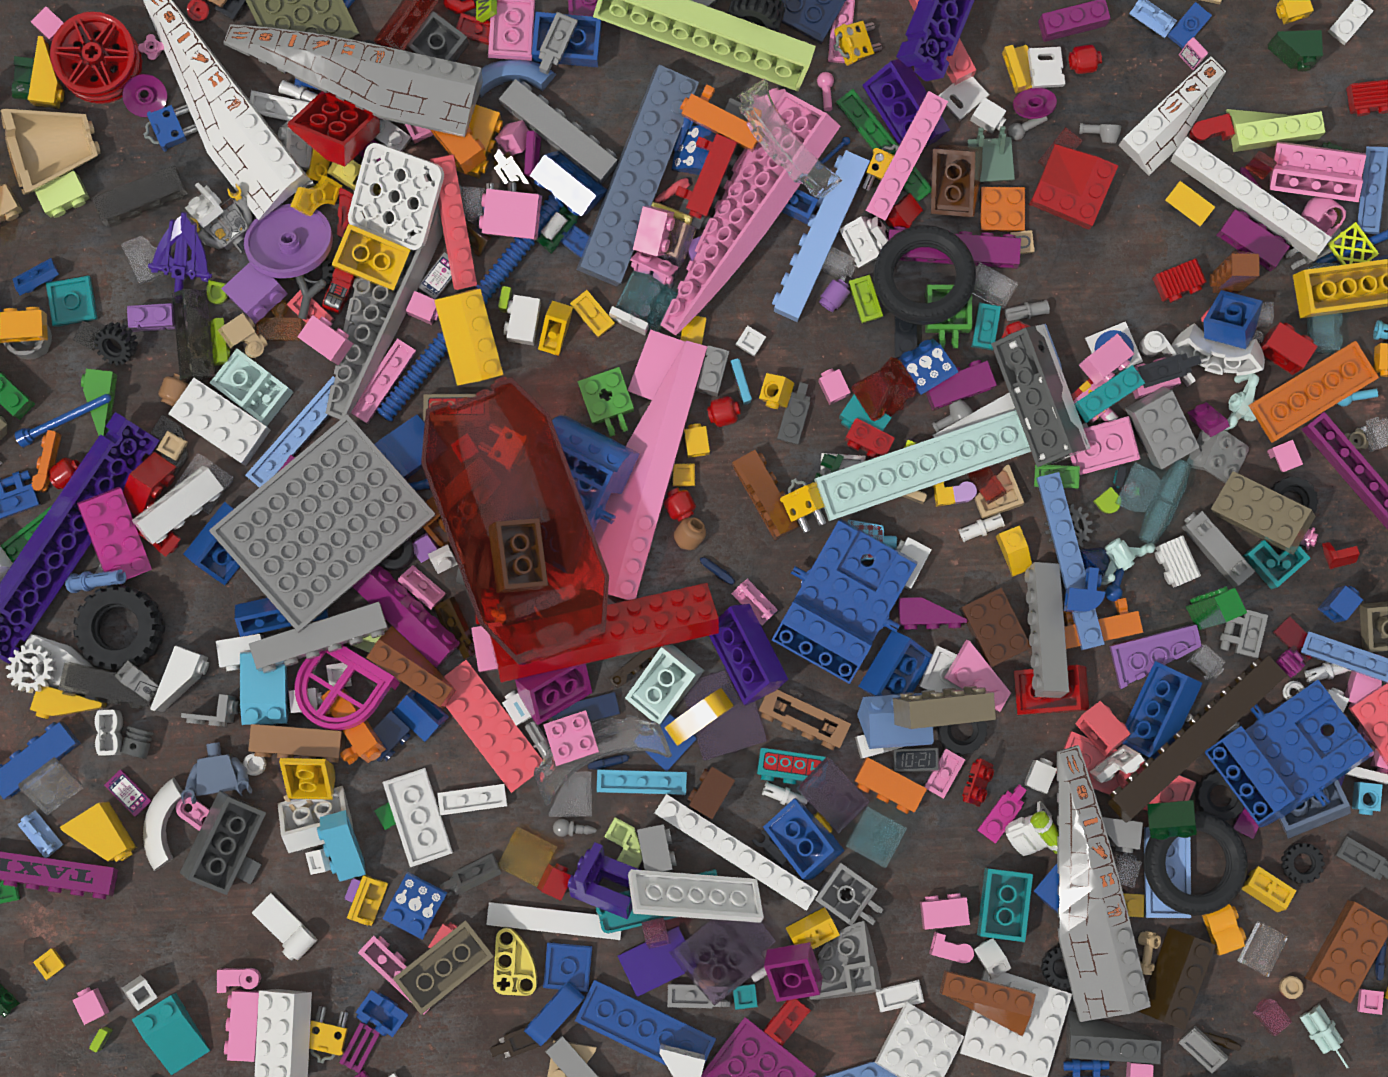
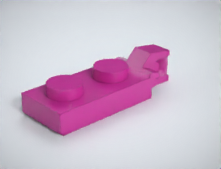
[977,785,1027,844]

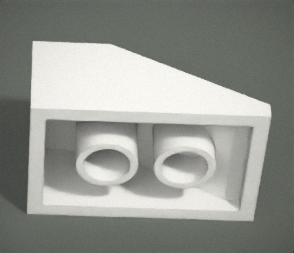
[150,646,209,712]

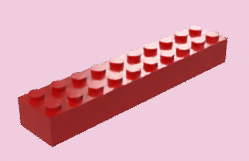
[489,583,719,682]

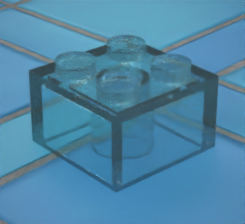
[844,806,907,868]

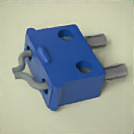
[143,104,198,152]

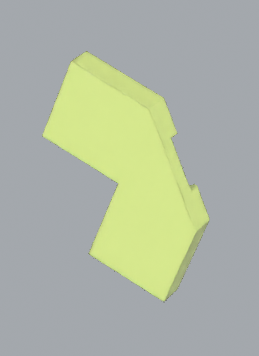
[604,817,643,869]

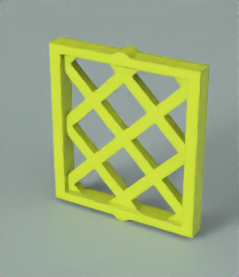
[1327,222,1379,265]

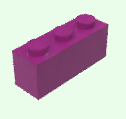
[1038,0,1111,42]
[1216,210,1290,272]
[926,360,997,411]

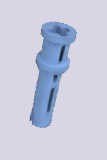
[65,570,126,593]

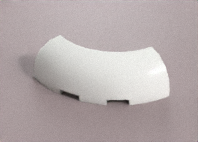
[1172,323,1265,376]
[143,777,183,871]

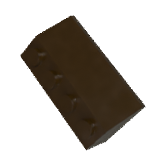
[1138,927,1216,1030]

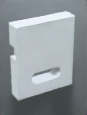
[1027,47,1065,88]
[939,77,989,121]
[609,306,649,336]

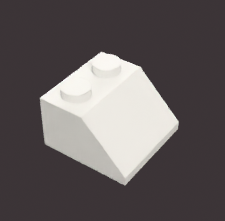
[659,1044,705,1077]

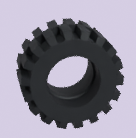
[727,0,785,32]

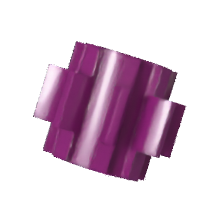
[1275,648,1305,678]

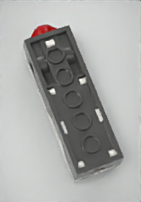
[991,321,1091,467]

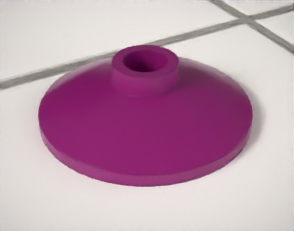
[122,74,167,117]
[1013,88,1057,119]

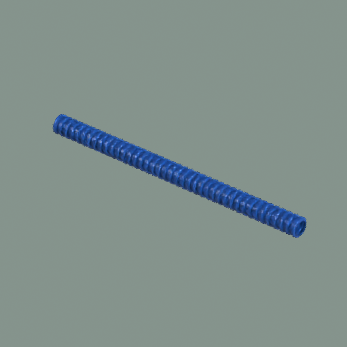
[376,195,565,422]

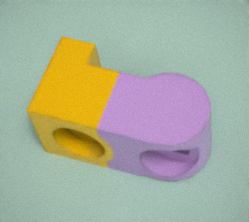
[933,481,977,507]

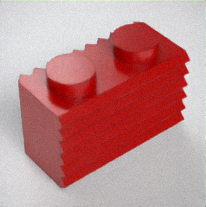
[1346,80,1388,116]
[1153,258,1206,303]

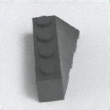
[1066,1010,1161,1064]

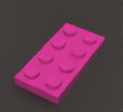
[77,487,152,585]

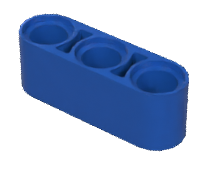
[524,982,585,1046]

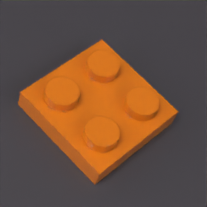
[980,187,1025,232]

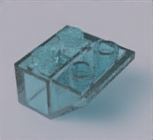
[616,271,678,332]

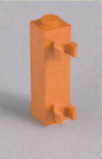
[680,84,763,152]
[1063,598,1143,649]
[321,688,386,765]

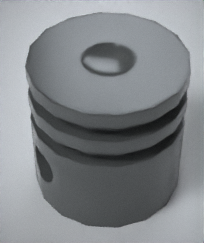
[120,726,154,759]

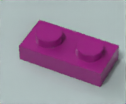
[1187,402,1230,437]

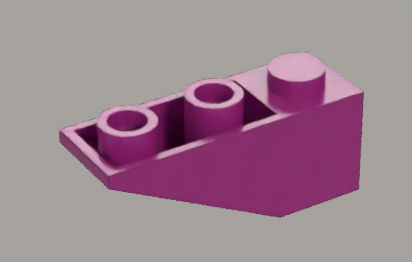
[897,597,967,630]

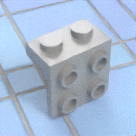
[1186,430,1249,484]
[181,694,239,727]

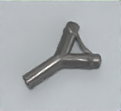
[295,275,327,320]

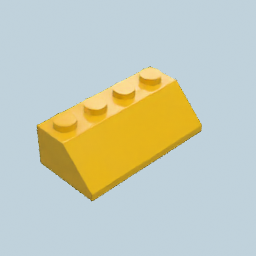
[434,289,503,385]

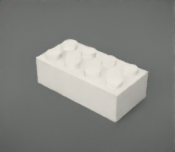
[169,378,271,466]
[255,989,312,1077]

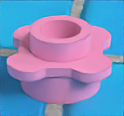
[138,34,164,60]
[1300,527,1318,550]

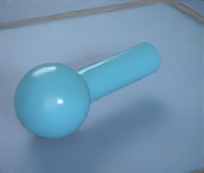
[1337,388,1378,407]

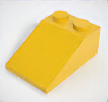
[332,224,410,291]
[279,758,336,800]

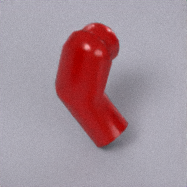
[443,0,476,14]

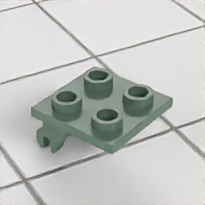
[967,126,1015,183]

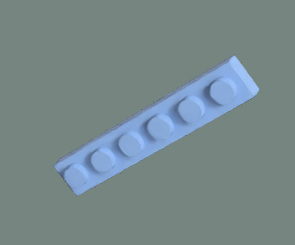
[245,376,335,488]

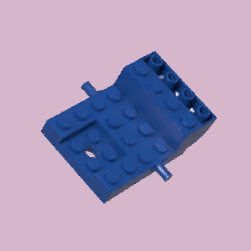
[501,415,640,574]
[772,518,917,684]
[1205,680,1374,827]

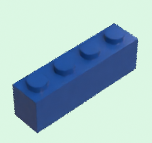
[235,598,328,637]
[0,722,81,799]

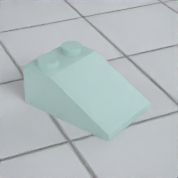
[625,644,704,726]

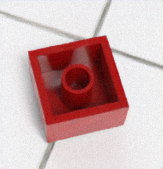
[1260,322,1318,375]

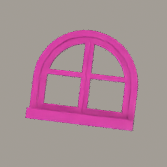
[295,645,400,731]

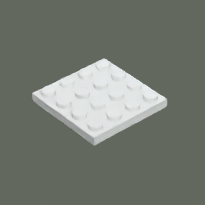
[959,968,1072,1077]

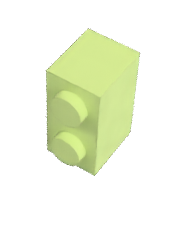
[35,170,90,218]

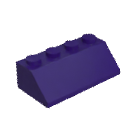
[862,59,950,148]
[709,604,789,705]

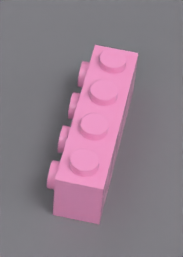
[358,936,430,1015]

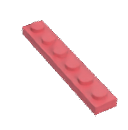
[430,155,477,290]

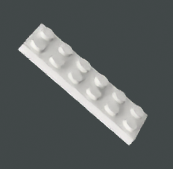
[628,869,764,923]

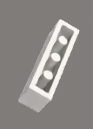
[132,466,224,544]

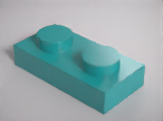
[971,303,1001,351]

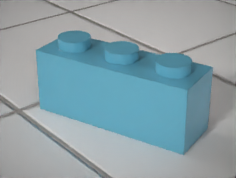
[317,810,366,881]

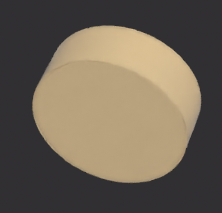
[1279,976,1303,999]

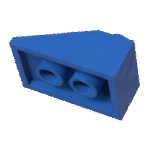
[374,415,445,480]
[763,798,845,879]

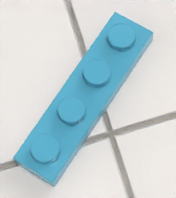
[597,770,687,795]

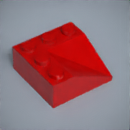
[287,91,380,167]
[1029,144,1118,230]

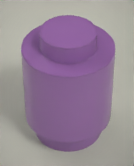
[819,279,850,312]

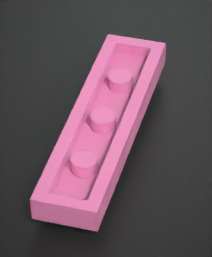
[351,338,417,424]

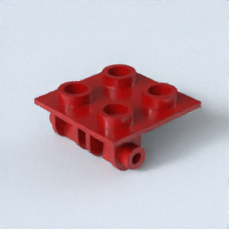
[962,758,994,807]

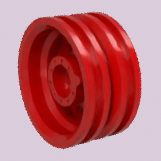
[50,12,142,104]

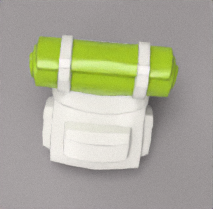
[1005,801,1059,856]

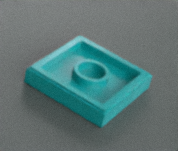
[46,276,98,327]

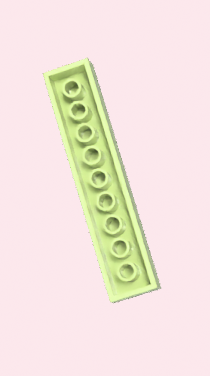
[593,0,816,91]

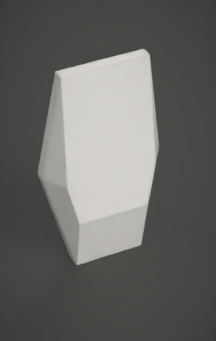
[25,634,99,694]

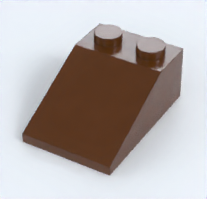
[931,144,983,217]

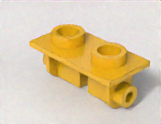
[306,148,330,182]

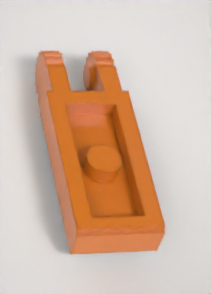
[31,430,62,493]

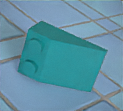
[132,993,211,1075]

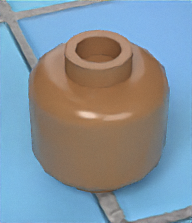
[158,373,189,406]
[674,518,706,550]

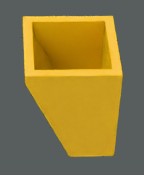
[60,802,137,862]

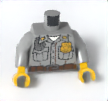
[189,184,253,254]

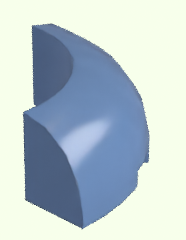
[479,59,556,98]

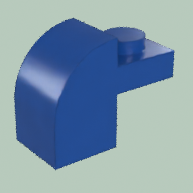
[1064,567,1105,613]

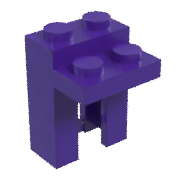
[568,842,640,919]

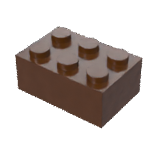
[488,518,548,593]
[959,587,1032,667]

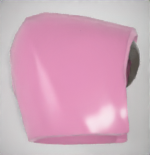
[1301,196,1346,237]

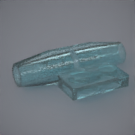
[1115,459,1192,545]

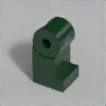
[12,56,34,100]

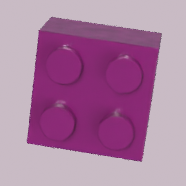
[764,942,823,1002]

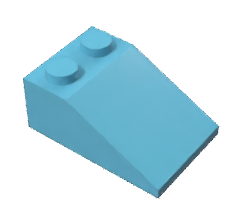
[240,652,290,725]

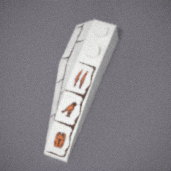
[1119,57,1226,176]

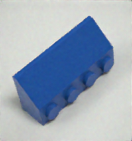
[1123,661,1203,759]

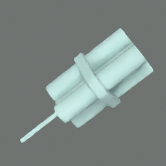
[1299,1004,1349,1068]

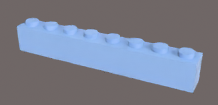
[772,150,870,322]

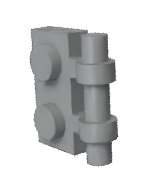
[1220,610,1268,658]

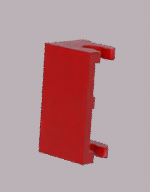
[763,999,811,1046]

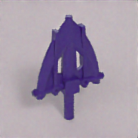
[148,212,212,304]

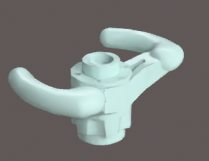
[1225,373,1259,430]
[1101,538,1155,585]

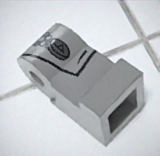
[115,661,159,702]

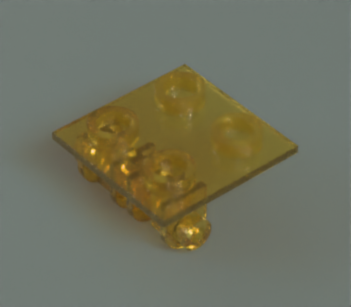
[499,826,557,887]

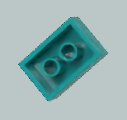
[977,868,1033,942]

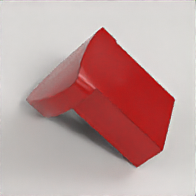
[887,193,923,228]
[1322,542,1360,569]

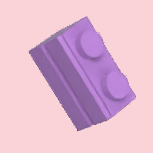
[127,303,177,332]

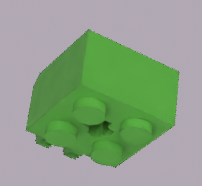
[925,285,972,348]
[577,367,634,437]

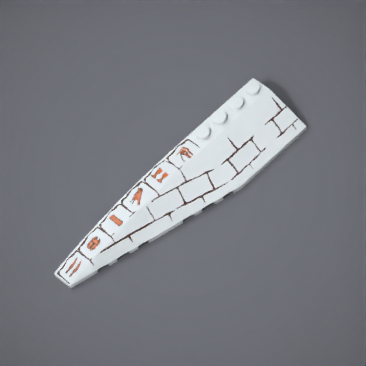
[143,0,310,221]

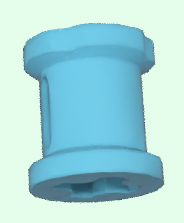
[1373,320,1388,340]

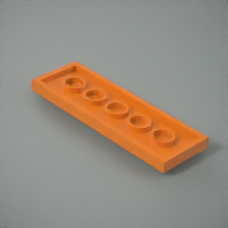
[1248,341,1379,443]

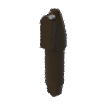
[1203,1032,1241,1051]

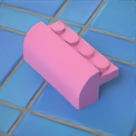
[1269,141,1366,202]

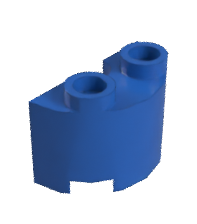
[355,989,408,1037]

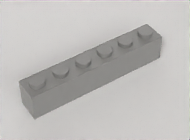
[499,79,618,185]
[1025,562,1069,698]
[249,602,389,673]

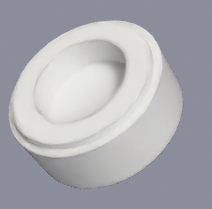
[243,753,267,776]

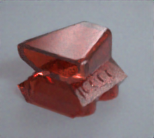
[851,357,917,421]

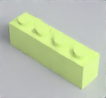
[1226,109,1325,152]

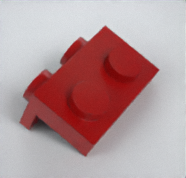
[844,418,894,459]

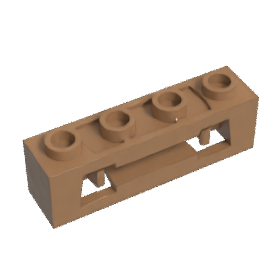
[758,690,851,750]

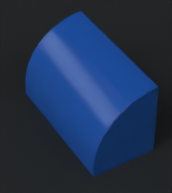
[393,690,449,742]

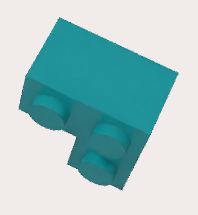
[1242,539,1310,589]

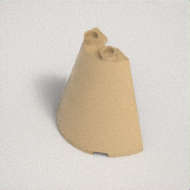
[1,109,100,195]

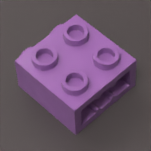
[221,262,287,324]

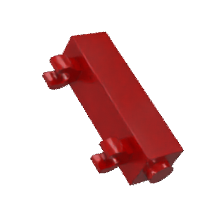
[675,134,737,220]

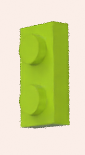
[848,275,883,324]
[209,318,230,366]

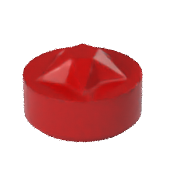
[187,0,209,21]

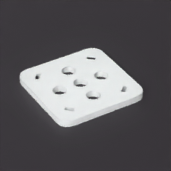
[348,143,444,250]

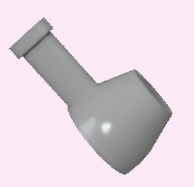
[1079,123,1121,143]
[932,399,973,432]

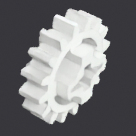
[6,644,57,693]

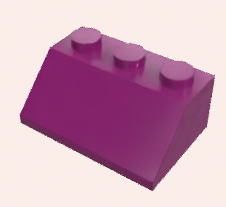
[515,663,592,725]

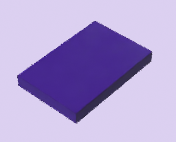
[618,926,698,997]

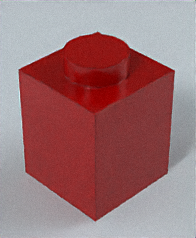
[537,863,571,901]

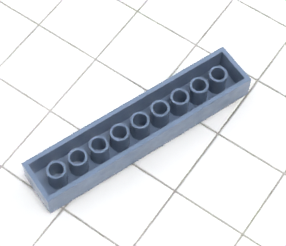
[576,65,699,286]

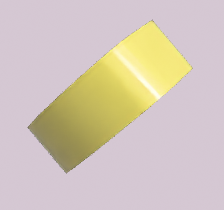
[493,927,537,996]

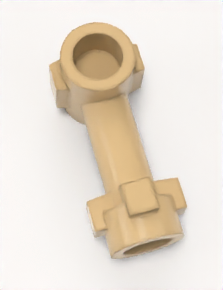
[1138,931,1161,975]

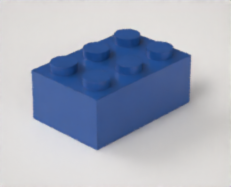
[532,12,602,67]

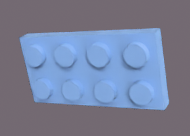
[1144,827,1191,918]

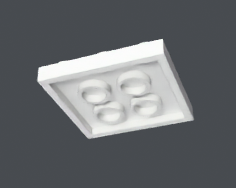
[874,1002,964,1077]

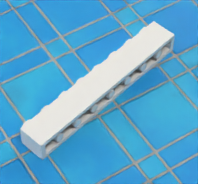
[1170,137,1332,261]
[655,794,818,911]

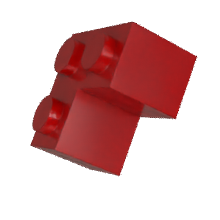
[123,452,176,516]

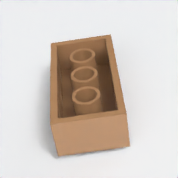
[248,724,347,763]

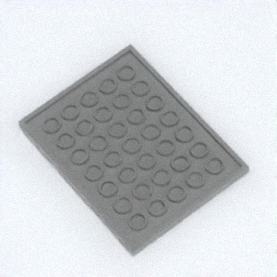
[209,414,436,633]

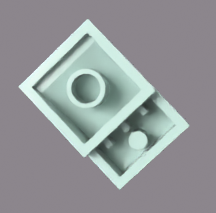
[210,349,294,426]

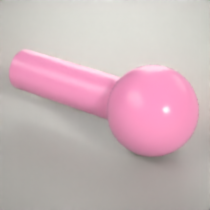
[817,72,834,111]

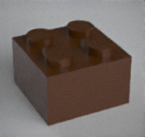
[687,766,735,819]

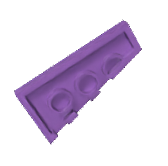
[1109,624,1202,689]

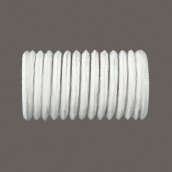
[541,212,567,240]

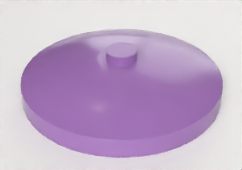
[244,204,333,278]

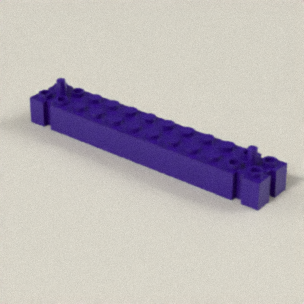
[896,0,974,81]
[0,412,160,664]

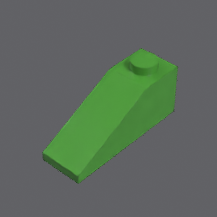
[81,369,117,437]

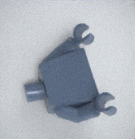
[181,742,252,804]

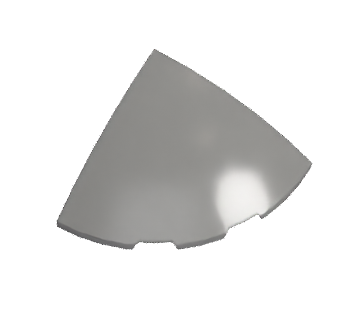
[810,921,882,1000]

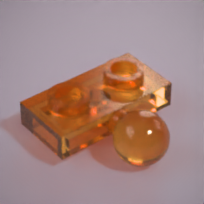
[256,299,302,341]

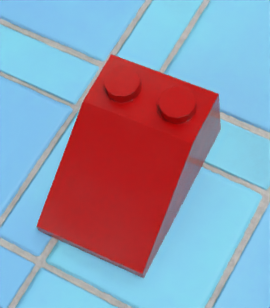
[1014,665,1089,715]

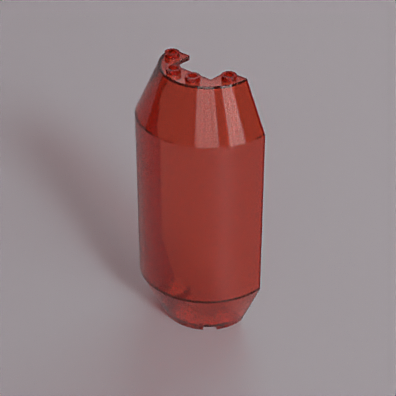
[421,377,609,665]

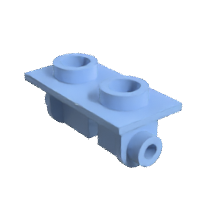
[1129,0,1177,38]
[18,810,64,858]

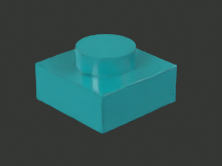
[732,984,758,1010]

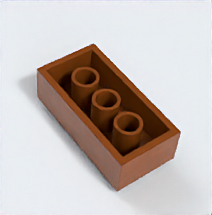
[1305,900,1388,1003]

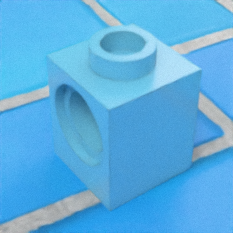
[1352,782,1383,815]

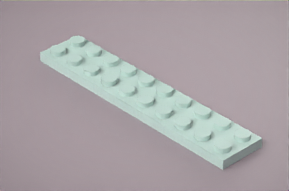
[814,410,1031,521]

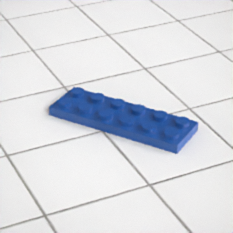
[575,979,716,1066]

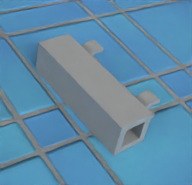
[1181,511,1255,587]

